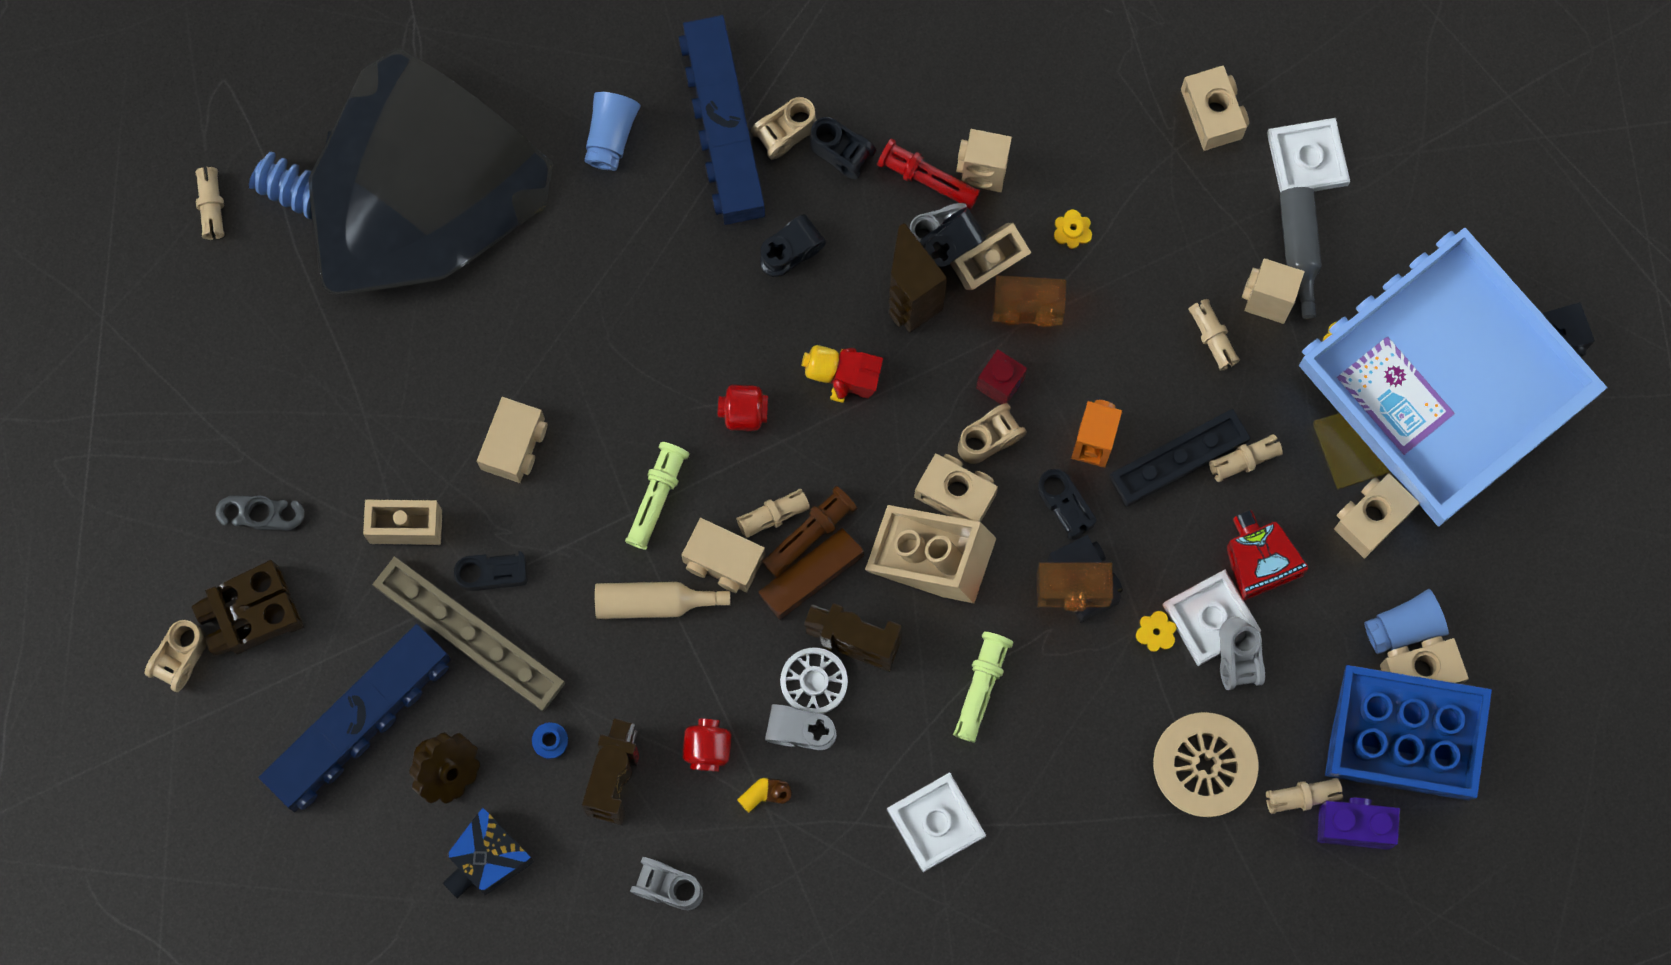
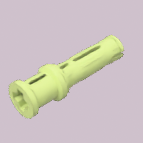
[625,442,690,550]
[953,631,1014,743]

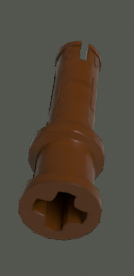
[761,486,858,578]

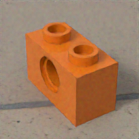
[1071,400,1122,468]

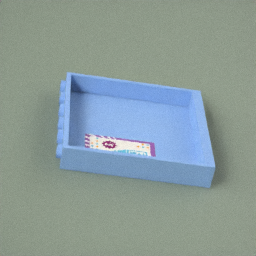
[1299,228,1607,527]

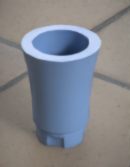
[585,92,641,171]
[1364,589,1449,654]

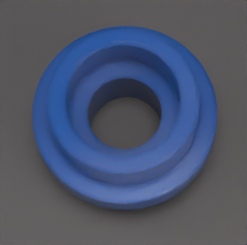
[532,722,568,759]

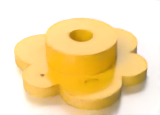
[1054,209,1092,249]
[1136,611,1176,652]

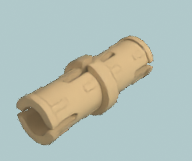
[195,167,225,240]
[1188,299,1240,371]
[1209,434,1283,482]
[736,489,810,538]
[1266,778,1343,814]

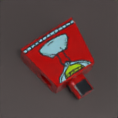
[1227,510,1308,601]

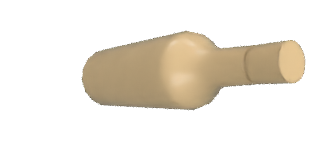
[595,582,731,619]

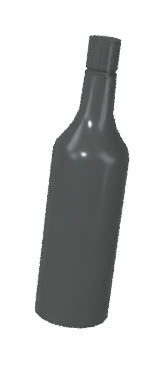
[1279,187,1322,319]

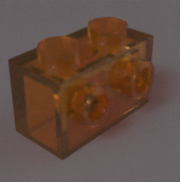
[992,275,1066,327]

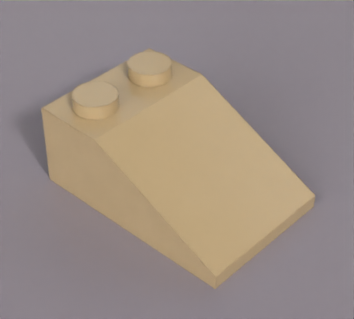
[865,505,996,603]

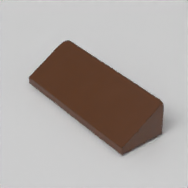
[758,528,864,620]

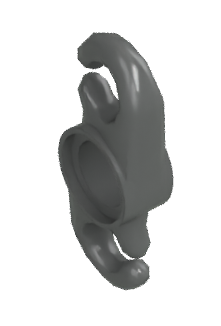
[215,495,305,531]

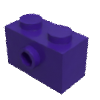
[1317,798,1400,850]

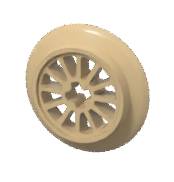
[1153,712,1259,817]

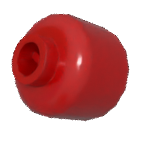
[718,385,768,431]
[682,719,731,772]

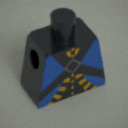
[443,808,534,899]

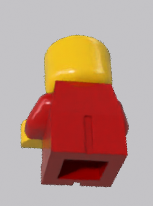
[801,345,883,403]

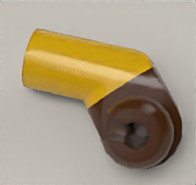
[737,778,792,813]

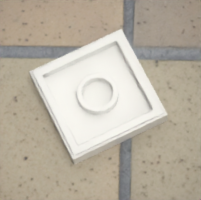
[1267,118,1350,192]
[1162,569,1261,666]
[887,773,986,872]

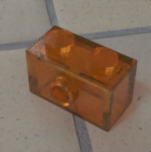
[1037,563,1113,611]

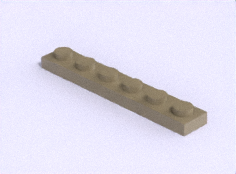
[372,556,565,712]

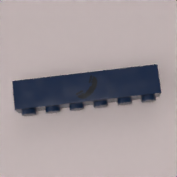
[678,15,765,225]
[258,624,451,813]

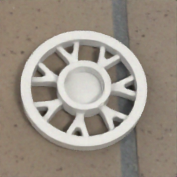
[780,648,848,714]

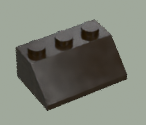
[888,223,947,333]

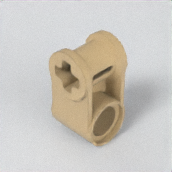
[750,97,816,160]
[958,403,1027,464]
[144,620,207,692]

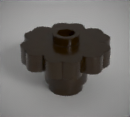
[409,732,480,804]

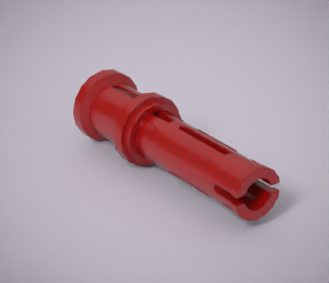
[877,138,981,210]

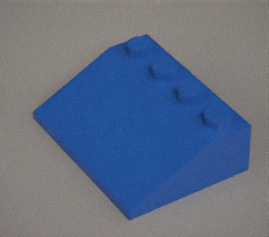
[1325,665,1492,801]

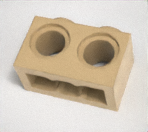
[956,129,1012,193]

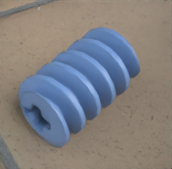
[249,152,315,219]

